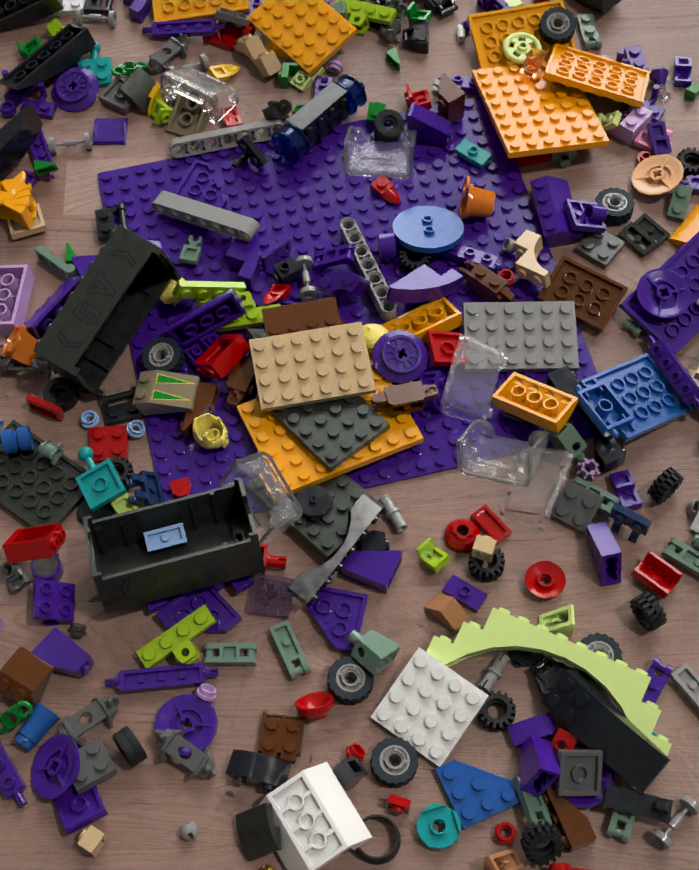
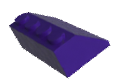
[530,176,583,248]
[24,276,81,340]
[166,288,246,348]

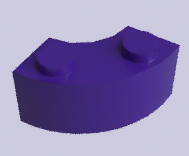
[315,270,371,299]

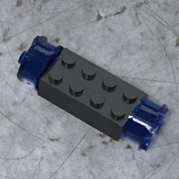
[271,74,367,164]

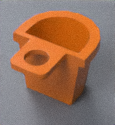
[459,176,495,219]
[1,323,38,366]

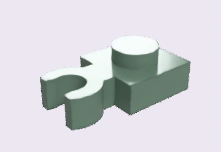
[179,235,203,265]

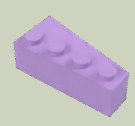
[0,264,35,337]

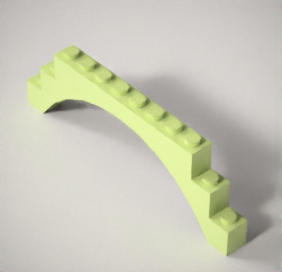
[426,607,672,756]

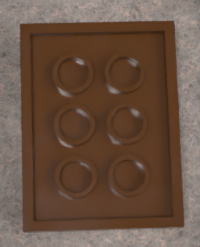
[537,255,628,333]
[262,297,341,337]

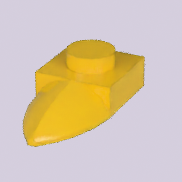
[207,64,240,83]
[148,82,170,117]

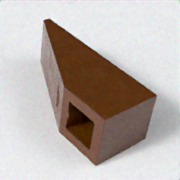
[180,382,219,440]
[542,787,597,853]

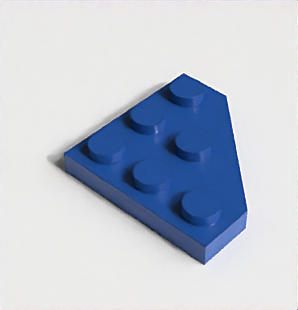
[435,760,521,830]

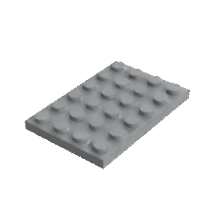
[463,301,579,373]

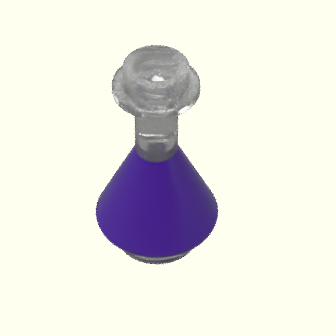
[649,66,671,103]

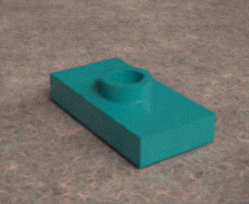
[454,138,492,169]

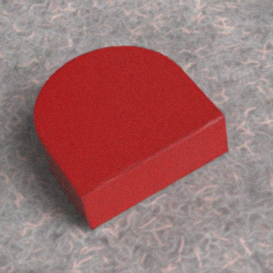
[170,477,192,499]

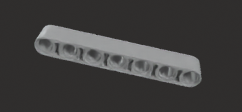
[169,119,285,158]
[151,191,260,242]
[340,217,397,322]

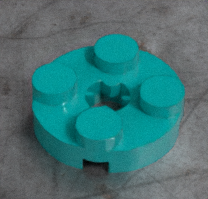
[417,804,461,850]

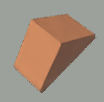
[424,593,469,633]
[484,848,525,870]

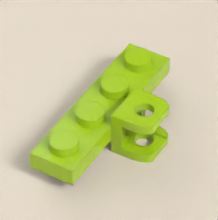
[336,0,397,35]
[172,281,246,308]
[211,291,281,333]
[136,604,217,668]

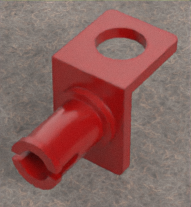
[260,544,287,577]
[551,727,579,760]

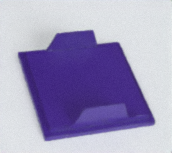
[92,118,128,145]

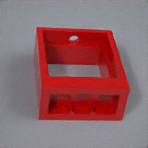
[193,334,250,379]
[2,523,66,564]

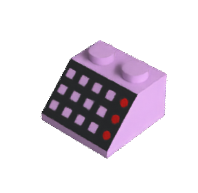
[606,106,653,146]

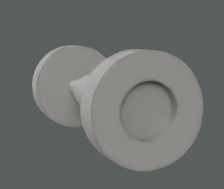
[75,8,117,27]
[168,53,210,83]
[49,132,92,154]
[295,255,318,301]
[650,794,699,850]

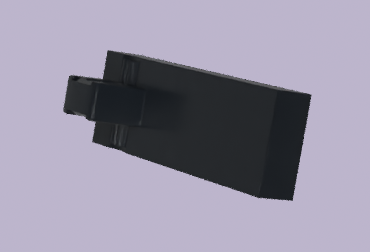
[602,785,673,824]

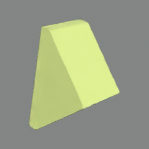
[539,604,575,636]

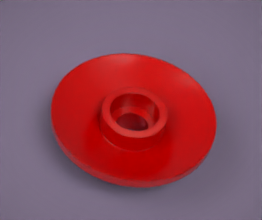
[525,561,566,599]

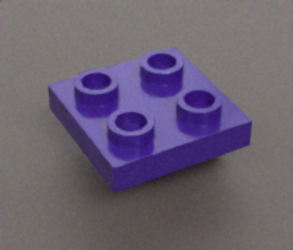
[563,199,607,233]
[32,578,75,626]

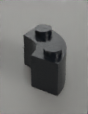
[225,750,291,792]

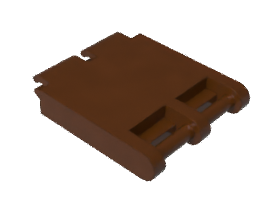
[258,710,306,763]

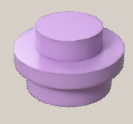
[328,59,344,74]
[196,683,216,702]

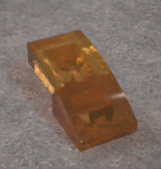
[520,46,547,79]

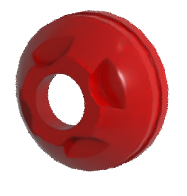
[444,518,480,553]
[295,692,334,721]

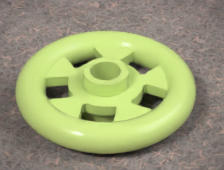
[503,32,542,65]

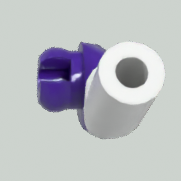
[456,20,470,42]

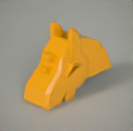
[0,171,38,230]

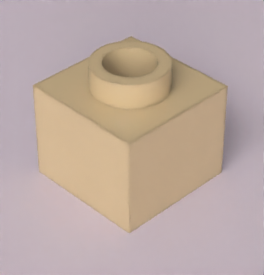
[471,534,497,563]
[77,825,109,858]

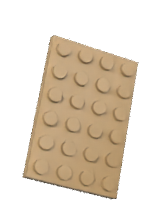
[249,322,376,412]

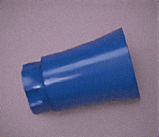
[14,701,61,751]

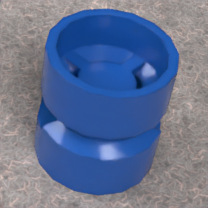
[0,425,34,455]

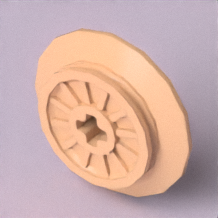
[631,154,684,196]

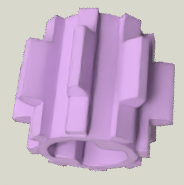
[576,457,600,482]

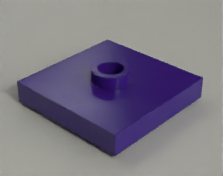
[53,786,108,835]

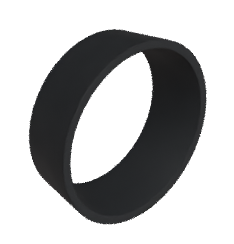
[355,814,401,865]

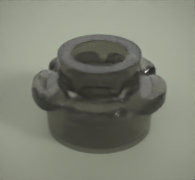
[67,623,87,639]

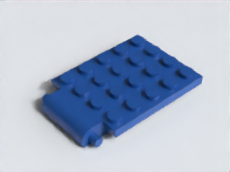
[573,353,694,443]

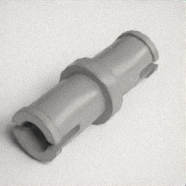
[378,495,408,533]
[478,652,510,694]

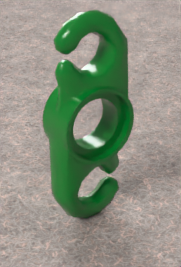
[111,61,147,77]
[0,700,33,734]

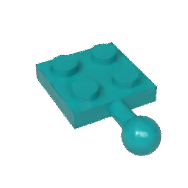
[78,41,112,88]
[75,446,127,512]

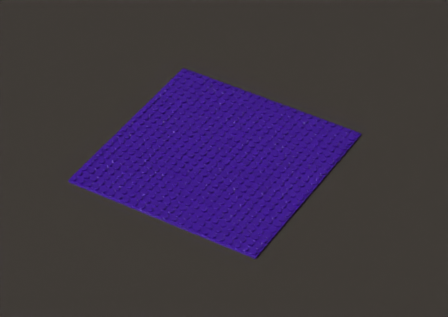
[97,96,597,514]

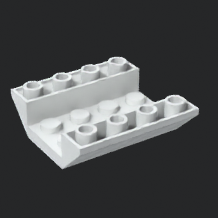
[258,762,373,870]

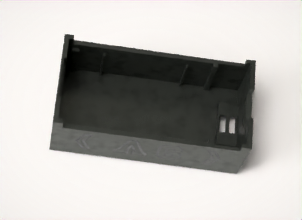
[33,225,181,399]
[83,476,266,614]

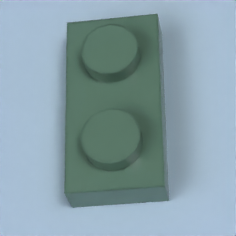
[666,184,693,222]

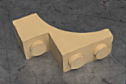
[233,34,282,78]
[514,230,551,289]

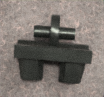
[262,99,292,119]

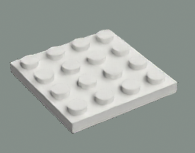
[371,647,490,766]

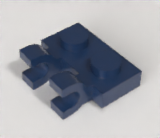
[124,471,165,507]
[610,502,652,543]

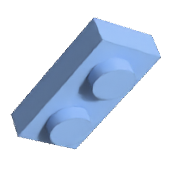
[143,523,188,553]

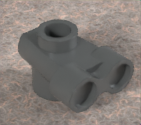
[0,562,32,594]

